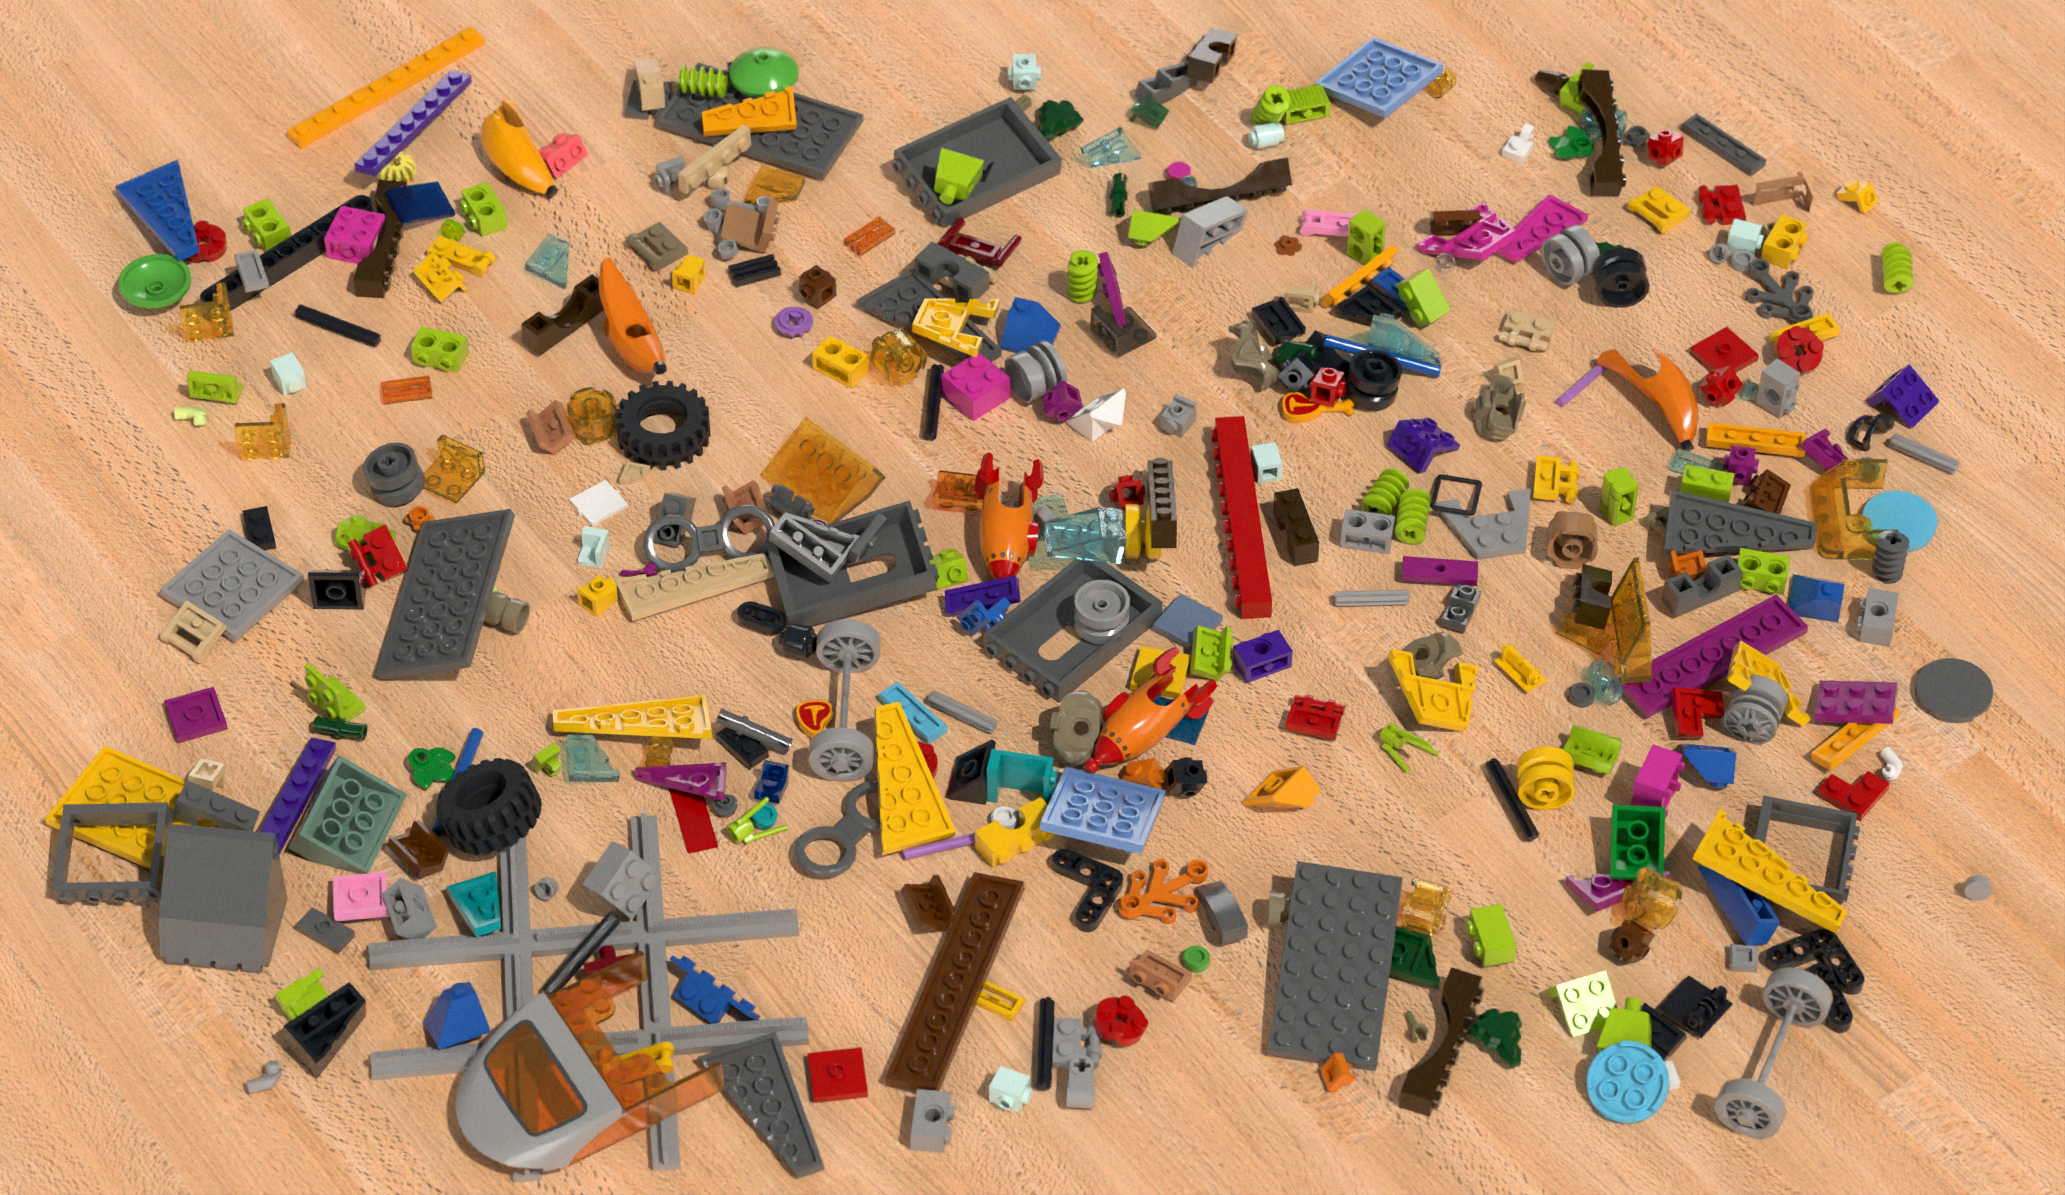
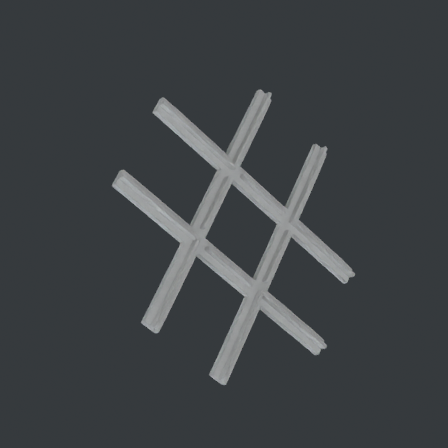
[368,810,809,1183]

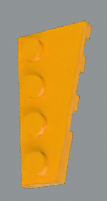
[702,86,797,136]

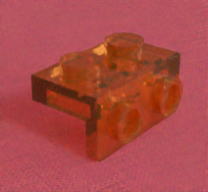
[932,470,983,511]

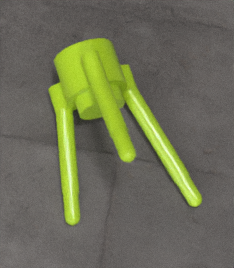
[1380,723,1439,773]
[727,796,789,845]

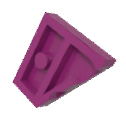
[1800,428,1852,478]

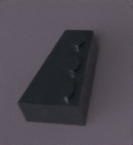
[283,982,366,1079]

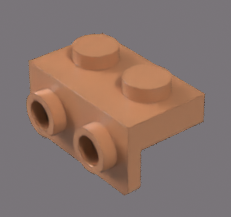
[526,399,576,455]
[722,480,768,535]
[1129,949,1192,1001]

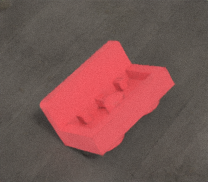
[538,133,588,178]

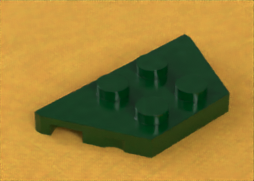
[1389,926,1440,990]

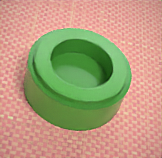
[1183,946,1210,973]

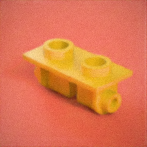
[1494,644,1547,693]

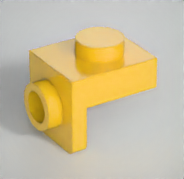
[1836,179,1878,213]

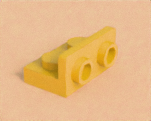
[413,252,468,303]

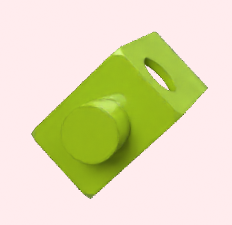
[934,148,984,204]
[1597,997,1652,1052]

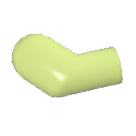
[174,407,208,426]

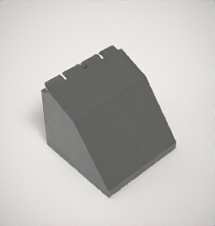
[159,823,287,973]

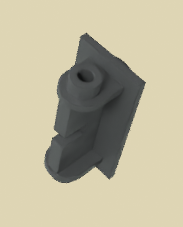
[763,484,815,520]

